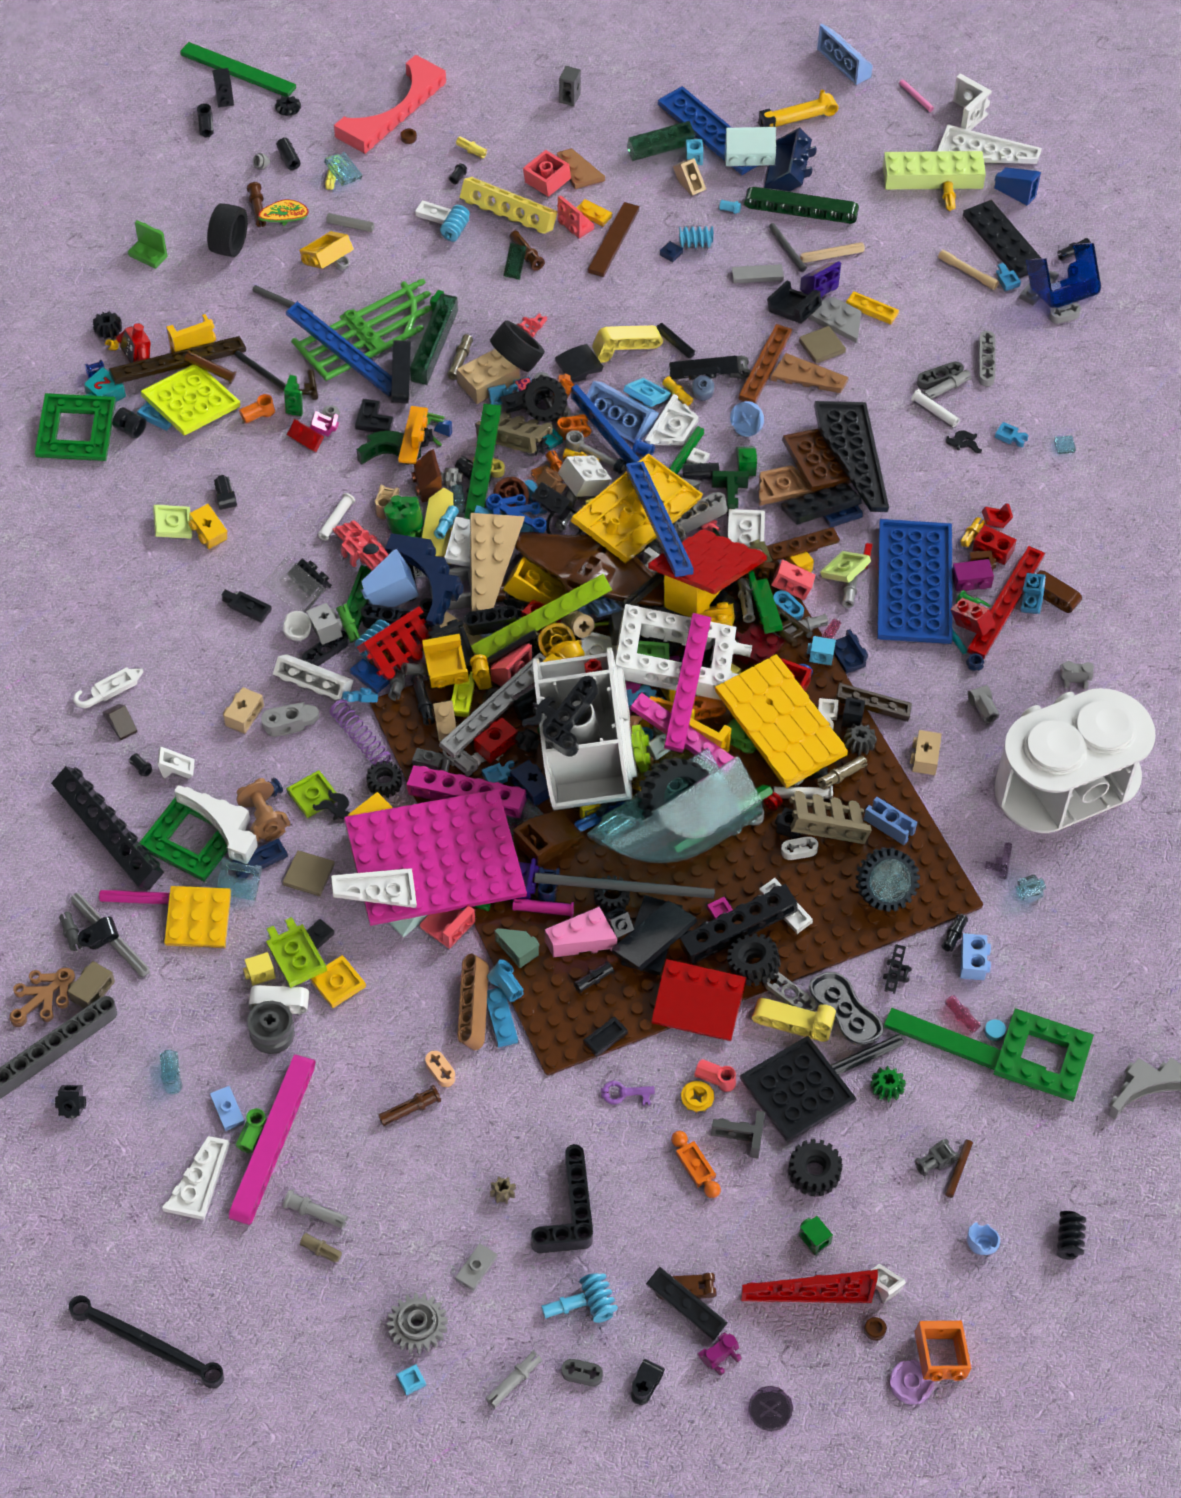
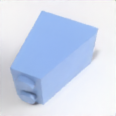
[361,549,419,608]

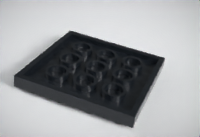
[740,1036,856,1143]

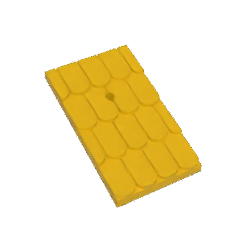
[570,453,703,563]
[715,654,848,789]

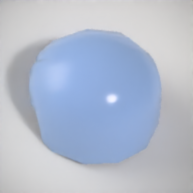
[967,1222,1000,1255]

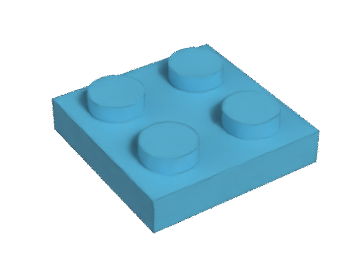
[623,378,671,407]

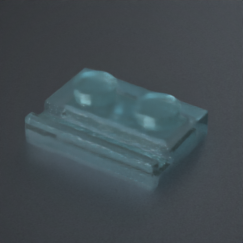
[324,152,363,186]

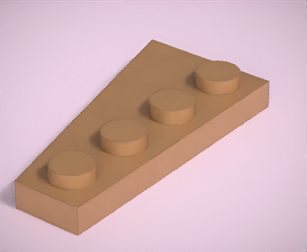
[771,353,849,393]

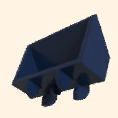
[764,127,817,191]

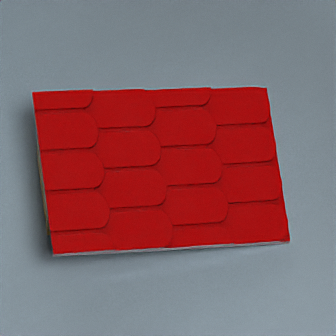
[648,530,767,618]

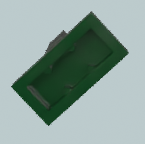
[712,471,749,516]

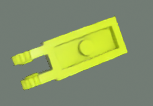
[451,672,475,717]

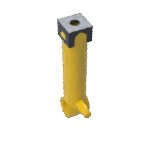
[758,89,839,127]

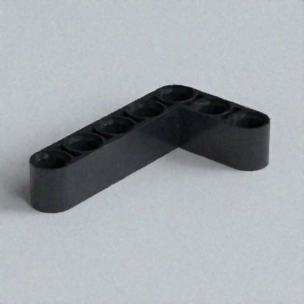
[531,1144,593,1253]

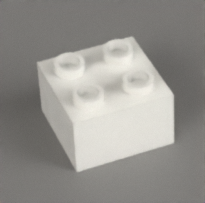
[558,455,612,497]

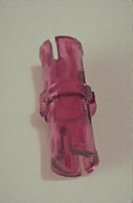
[945,995,981,1033]

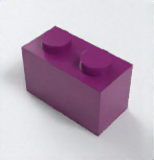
[952,559,994,592]

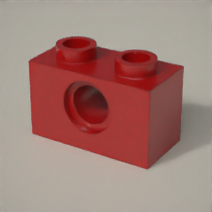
[950,598,995,636]
[474,718,518,764]

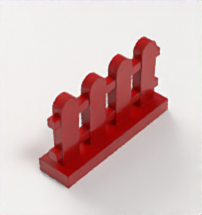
[356,606,429,680]

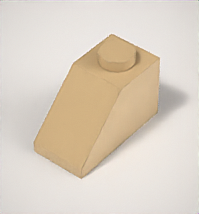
[673,158,706,196]

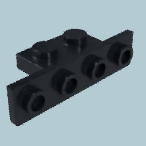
[669,355,739,380]

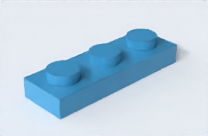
[487,988,518,1048]

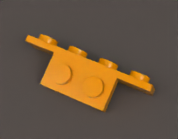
[398,406,428,464]

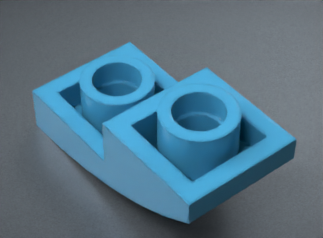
[1020,573,1045,614]

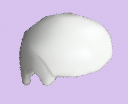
[283,611,311,641]

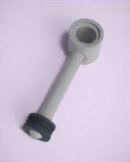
[565,430,627,474]

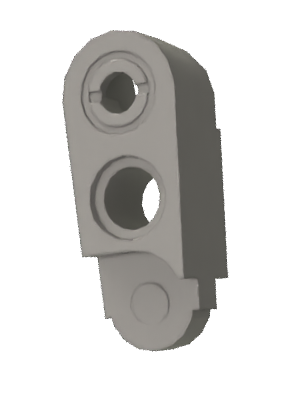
[261,702,319,737]

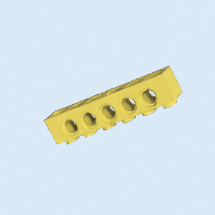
[459,177,558,234]

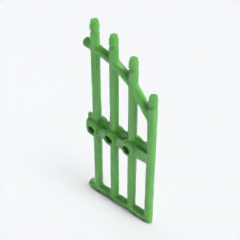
[291,278,432,381]

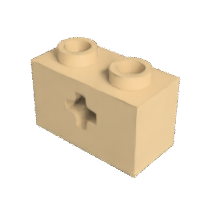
[223,687,264,734]
[910,730,942,775]

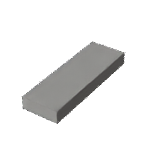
[732,264,784,283]

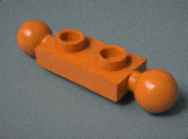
[671,1131,721,1198]

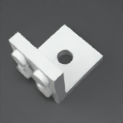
[953,74,992,130]

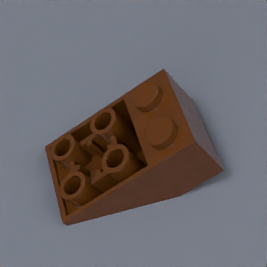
[513,810,584,868]

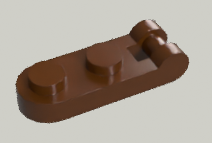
[656,1273,717,1300]

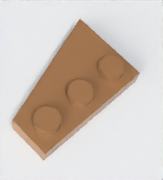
[557,148,605,189]

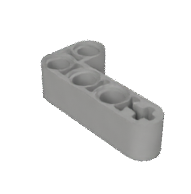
[673,492,728,542]

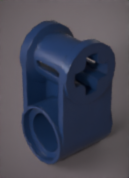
[538,867,560,902]

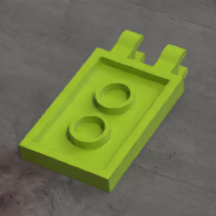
[266,917,328,988]

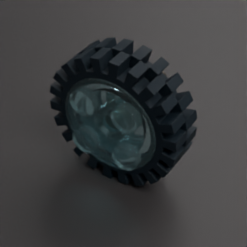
[855,847,920,911]

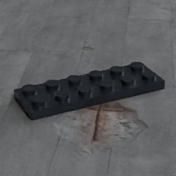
[963,200,1046,278]

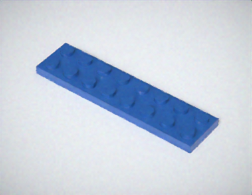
[658,86,757,175]

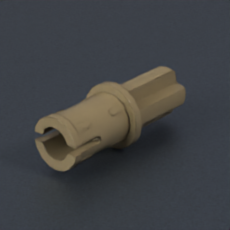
[300,1233,342,1263]

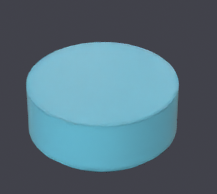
[985,1019,1006,1041]

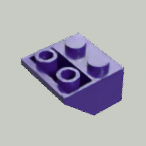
[800,261,841,297]

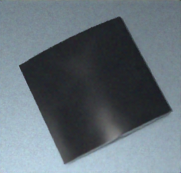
[555,344,604,382]

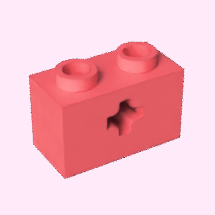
[771,560,815,600]

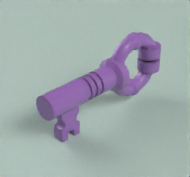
[601,1080,655,1106]

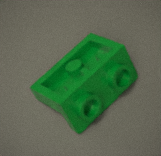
[284,375,303,416]

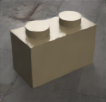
[68,961,115,1009]

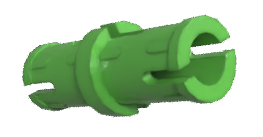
[336,604,360,643]

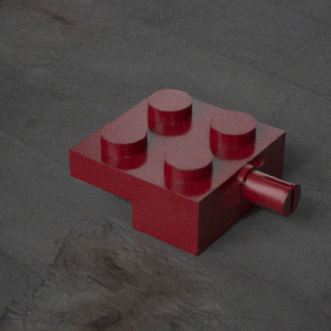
[732,623,785,665]

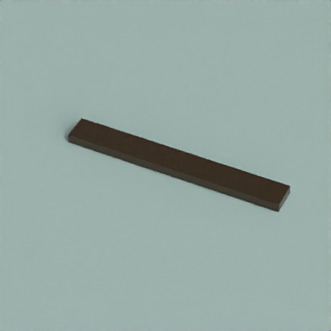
[109,336,246,385]

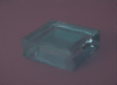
[1054,436,1076,454]

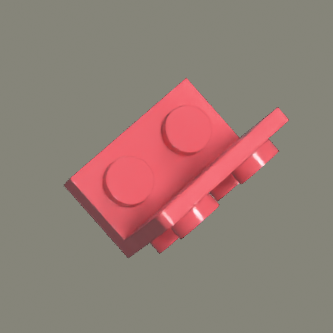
[557,195,594,238]
[420,905,475,949]

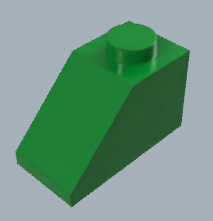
[736,446,757,476]

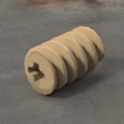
[561,610,594,638]

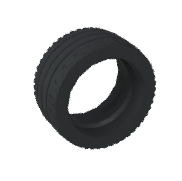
[207,203,248,257]
[490,321,545,372]

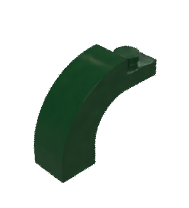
[356,431,421,465]

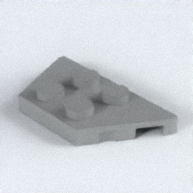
[808,297,862,343]

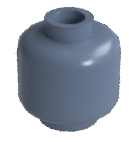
[692,375,715,401]

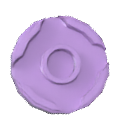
[890,1360,934,1404]

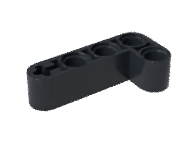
[391,340,411,404]
[361,598,432,636]
[543,676,598,757]

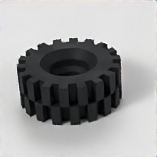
[727,933,781,986]
[788,1139,843,1197]

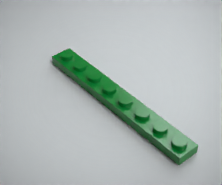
[464,404,502,519]

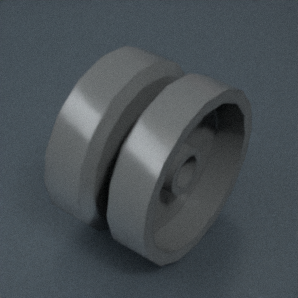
[247,1000,295,1054]

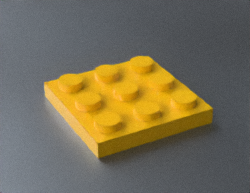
[164,886,231,948]

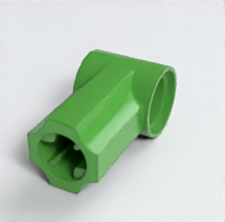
[236,1108,266,1154]

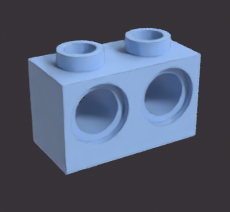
[960,933,991,980]

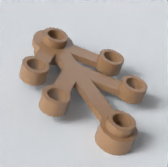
[10,968,75,1027]

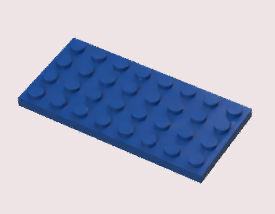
[877,519,953,644]

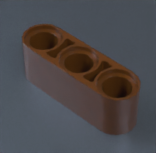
[1037,570,1082,613]

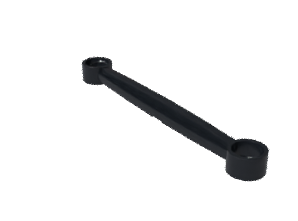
[69,1295,224,1388]

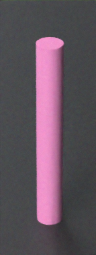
[899,79,934,112]

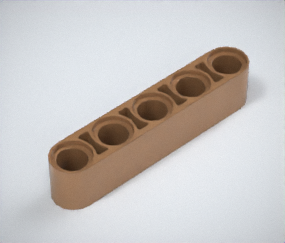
[457,953,489,1051]

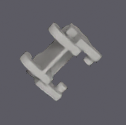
[1060,661,1094,689]

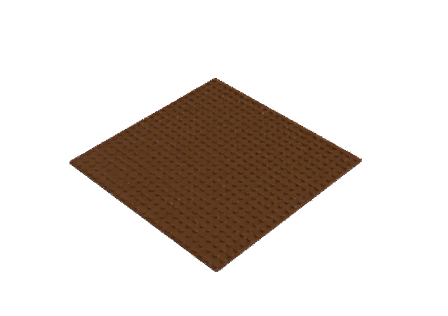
[370,561,983,1075]

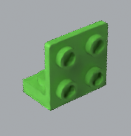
[128,220,168,269]

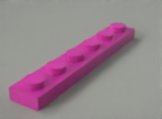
[630,693,736,775]

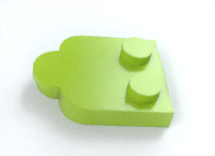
[631,725,651,772]

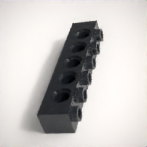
[679,884,798,965]

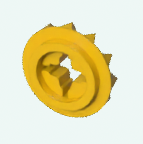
[681,1081,714,1113]

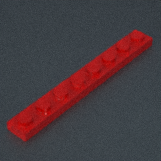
[967,546,1045,659]

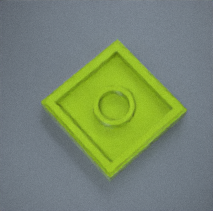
[286,770,337,818]

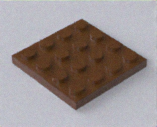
[782,429,851,491]

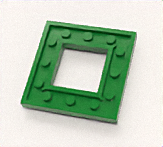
[35,393,116,461]
[139,796,228,882]
[993,1008,1094,1102]

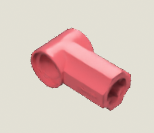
[695,1059,736,1092]

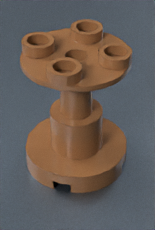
[236,778,290,842]

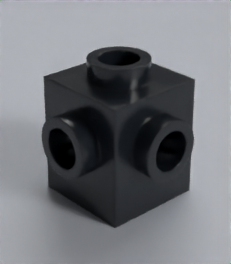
[55,1085,87,1118]

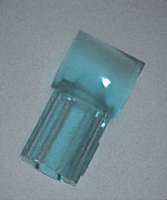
[160,1050,183,1094]

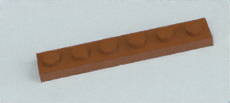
[739,324,792,404]

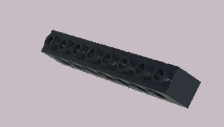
[51,766,164,890]

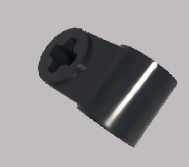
[78,916,119,950]
[631,1359,665,1405]

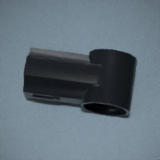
[197,104,214,138]
[214,475,237,510]

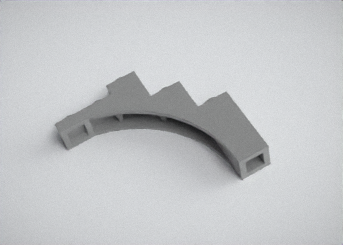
[1108,1058,1181,1120]

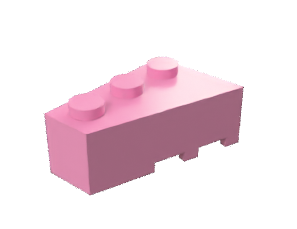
[545,907,617,957]

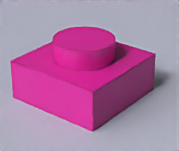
[707,897,733,919]

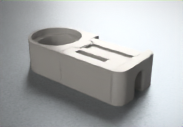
[443,750,478,777]

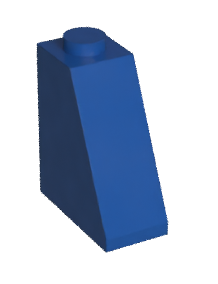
[994,167,1041,206]

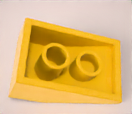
[503,556,566,604]

